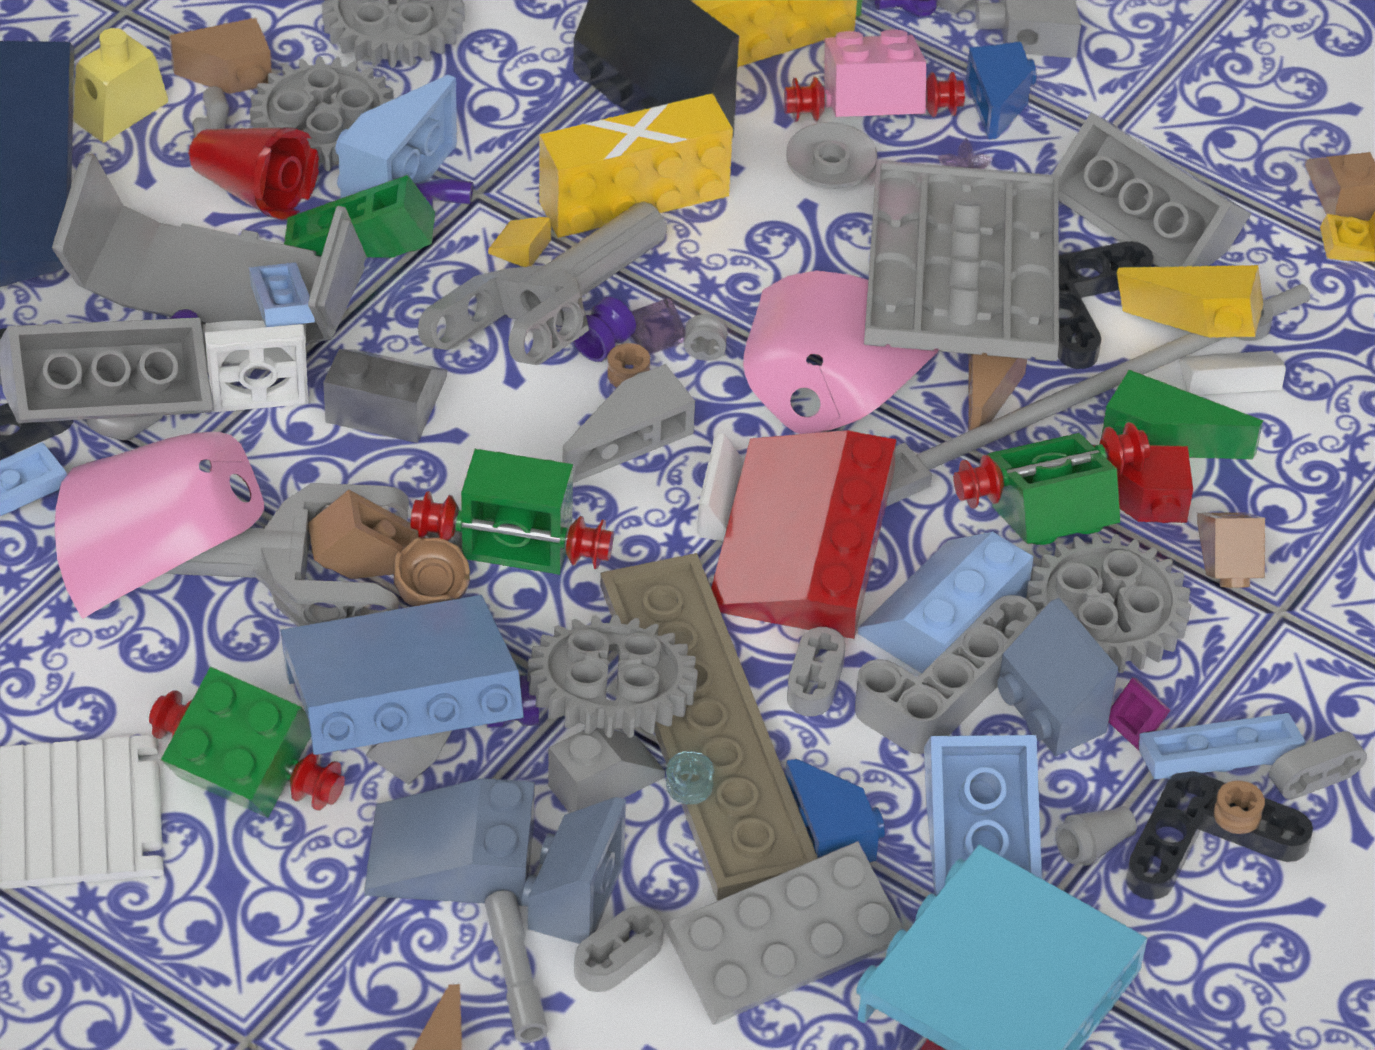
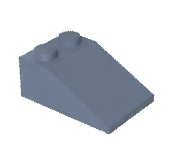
[364,778,535,906]

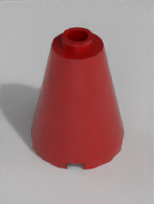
[189,127,319,220]

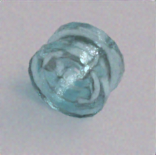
[666,751,714,805]

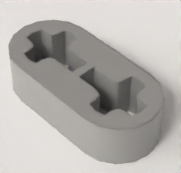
[787,627,846,717]
[1269,731,1367,799]
[574,906,664,992]

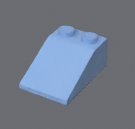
[335,75,457,198]
[924,735,1042,896]

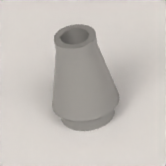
[1056,806,1137,865]

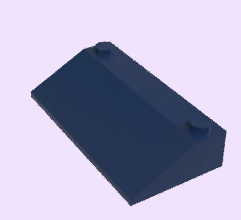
[0,41,74,287]

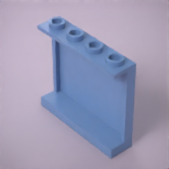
[280,595,523,755]

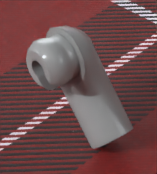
[192,86,229,138]

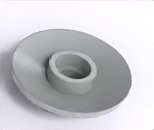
[786,122,877,188]

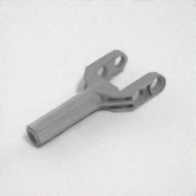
[418,202,667,365]
[164,483,409,626]

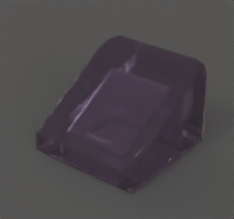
[631,297,686,355]

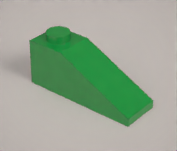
[284,175,435,258]
[1101,370,1263,460]

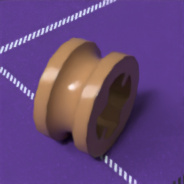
[607,343,650,388]
[1214,780,1265,834]

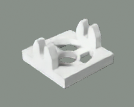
[205,324,309,412]

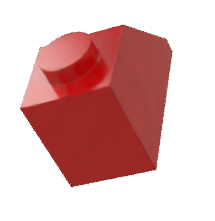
[1093,445,1193,523]

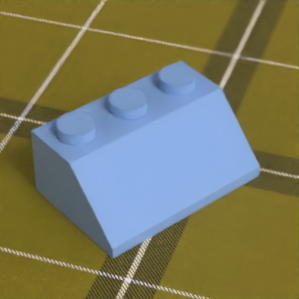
[858,532,1034,673]

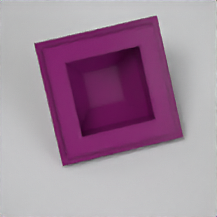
[1108,678,1171,750]

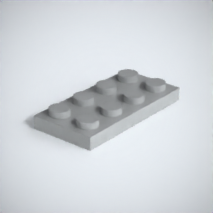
[665,842,904,1025]

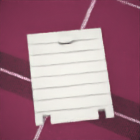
[0,735,164,889]

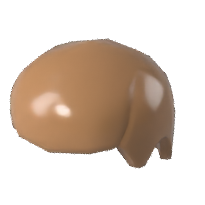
[394,537,470,607]

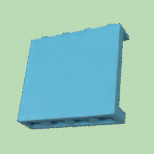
[856,844,1147,1050]

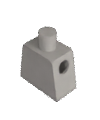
[976,0,1081,58]

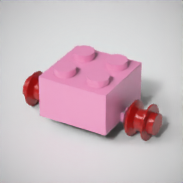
[784,30,965,122]

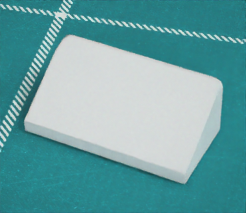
[1179,351,1286,395]
[697,433,744,541]

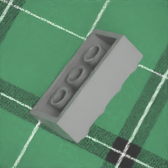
[1052,112,1251,267]
[0,318,213,423]

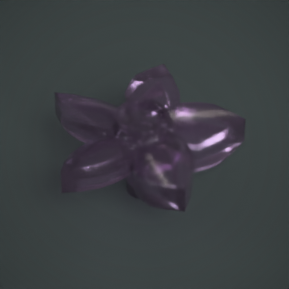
[938,138,993,169]

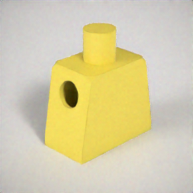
[73,28,168,143]

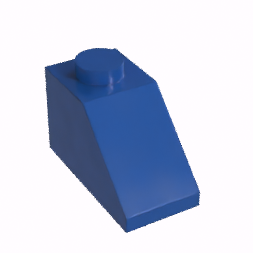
[965,42,1037,140]
[785,758,885,863]

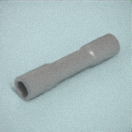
[485,891,548,1043]

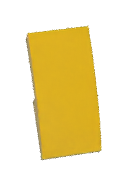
[1320,211,1375,262]

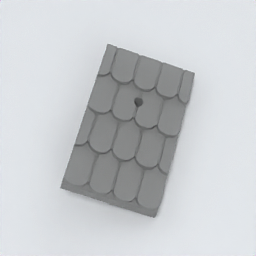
[864,160,1059,361]

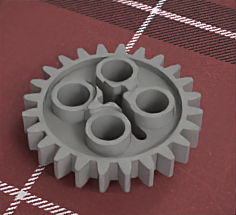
[322,0,465,67]
[250,56,394,171]
[1026,533,1191,673]
[527,615,698,738]

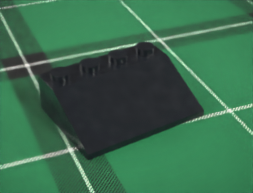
[573,0,739,139]

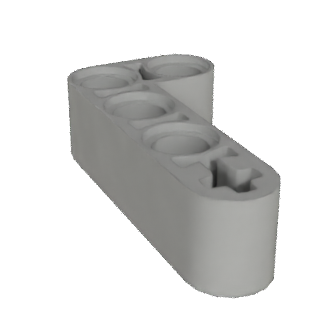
[855,595,1036,754]

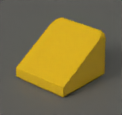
[488,217,551,267]

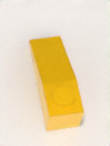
[1117,265,1263,338]

